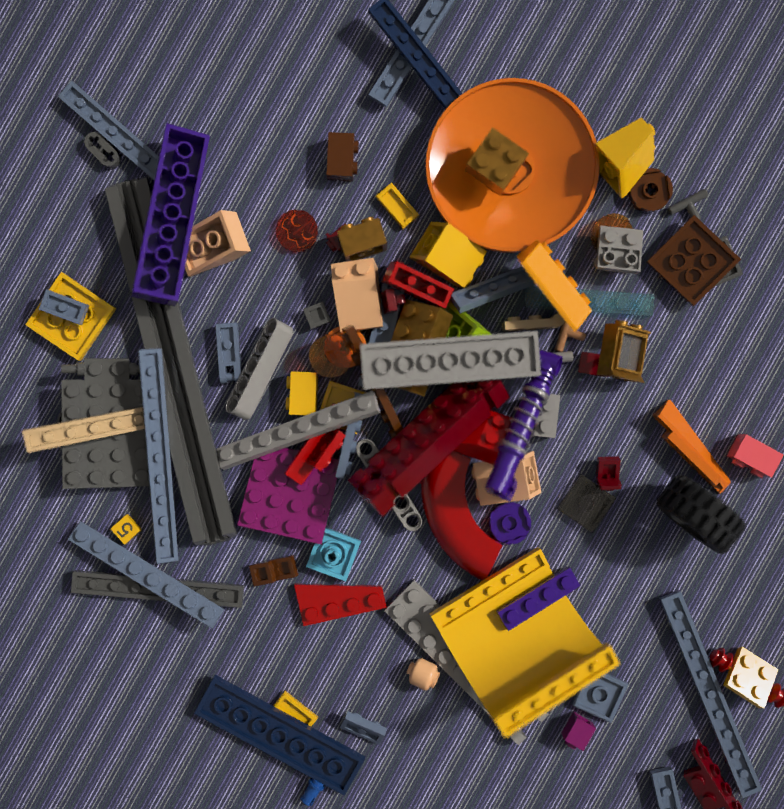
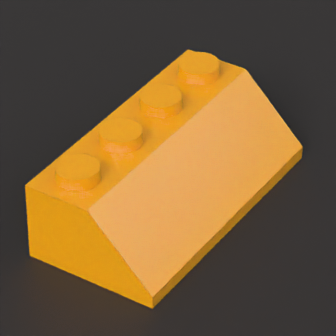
[516,240,592,332]

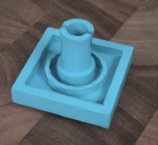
[306,527,361,582]

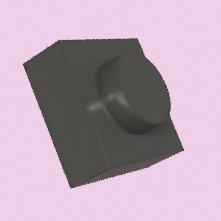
[303,301,331,330]

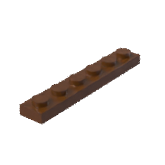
[341,325,403,440]

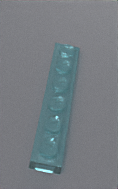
[524,286,654,317]

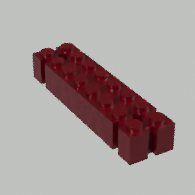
[348,379,510,517]

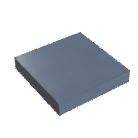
[571,673,629,723]

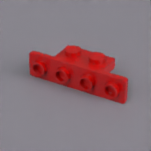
[285,403,346,485]

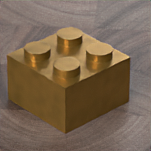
[465,128,529,196]
[337,217,387,262]

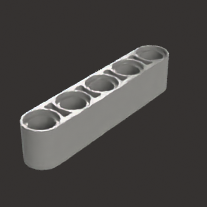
[225,318,293,420]
[356,439,422,531]

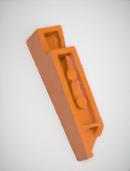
[652,400,731,494]

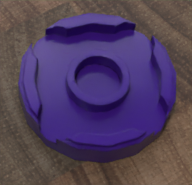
[488,502,531,545]

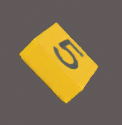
[111,514,142,545]

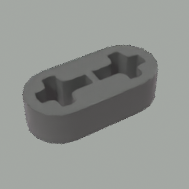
[84,132,121,169]

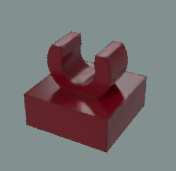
[380,288,406,314]

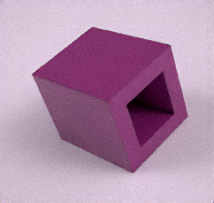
[561,711,596,751]

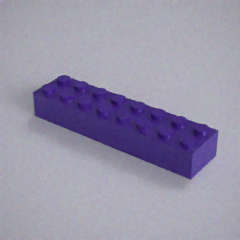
[131,123,210,307]

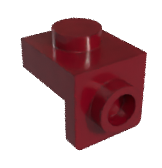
[596,456,622,491]

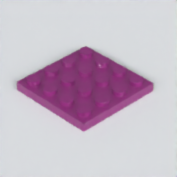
[238,448,339,545]

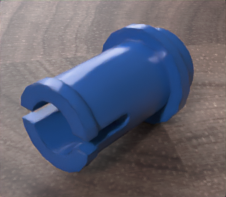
[301,778,324,806]

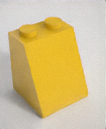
[596,118,655,199]
[409,222,487,288]

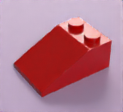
[453,411,511,465]

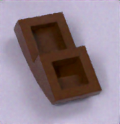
[249,555,298,586]

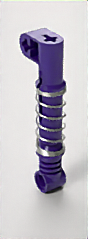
[485,350,563,502]

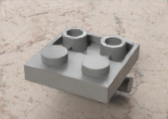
[593,226,643,274]

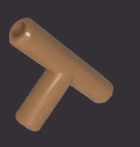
[555,321,586,352]

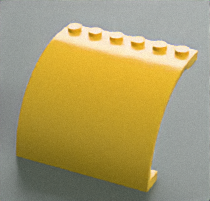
[429,547,620,738]

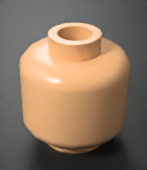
[407,658,440,691]

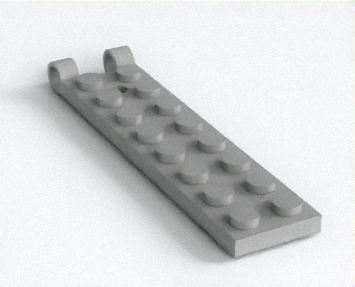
[384,579,549,745]

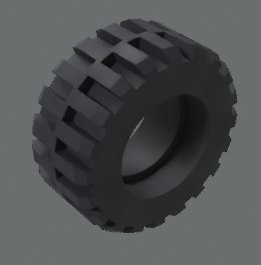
[656,475,746,554]

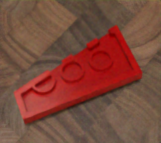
[294,583,387,626]

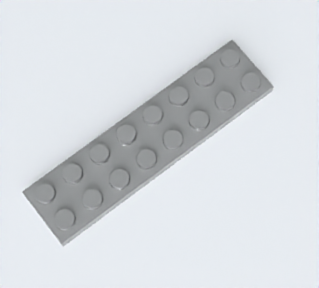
[360,331,541,389]

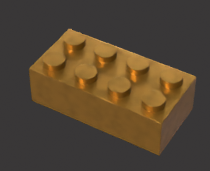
[391,299,453,397]

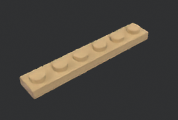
[22,406,145,453]

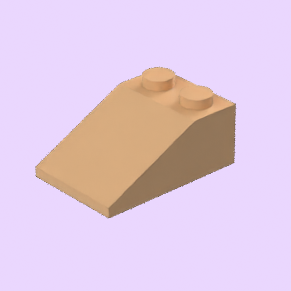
[185,210,251,277]
[331,258,383,333]

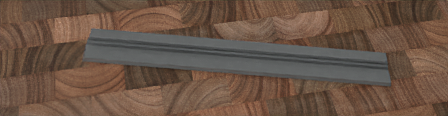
[105,177,237,545]

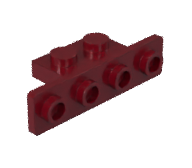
[683,739,743,809]

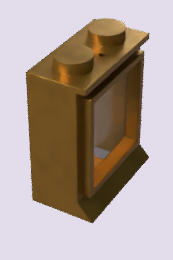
[597,320,651,383]

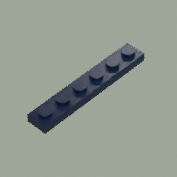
[368,0,463,110]

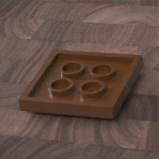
[646,215,741,307]

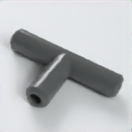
[667,189,708,220]

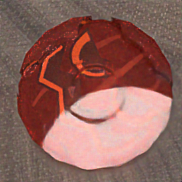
[276,210,318,253]

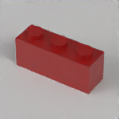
[382,261,454,309]

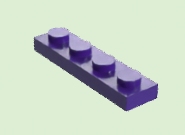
[496,566,580,631]

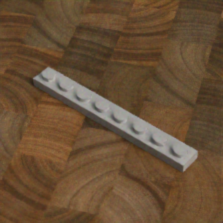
[217,391,380,470]

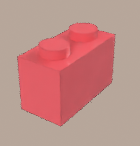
[727,434,784,479]

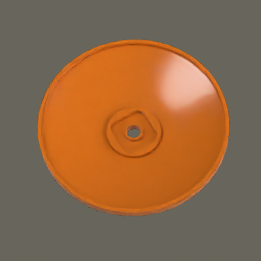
[426,78,600,253]

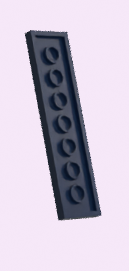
[194,674,365,796]

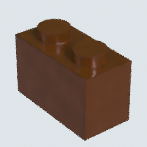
[326,132,359,181]

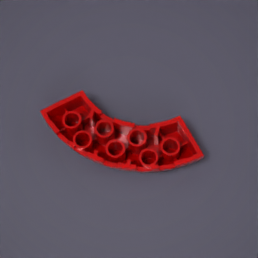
[421,451,503,581]

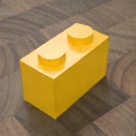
[286,371,318,415]

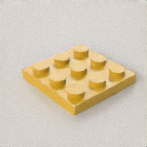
[25,272,117,361]

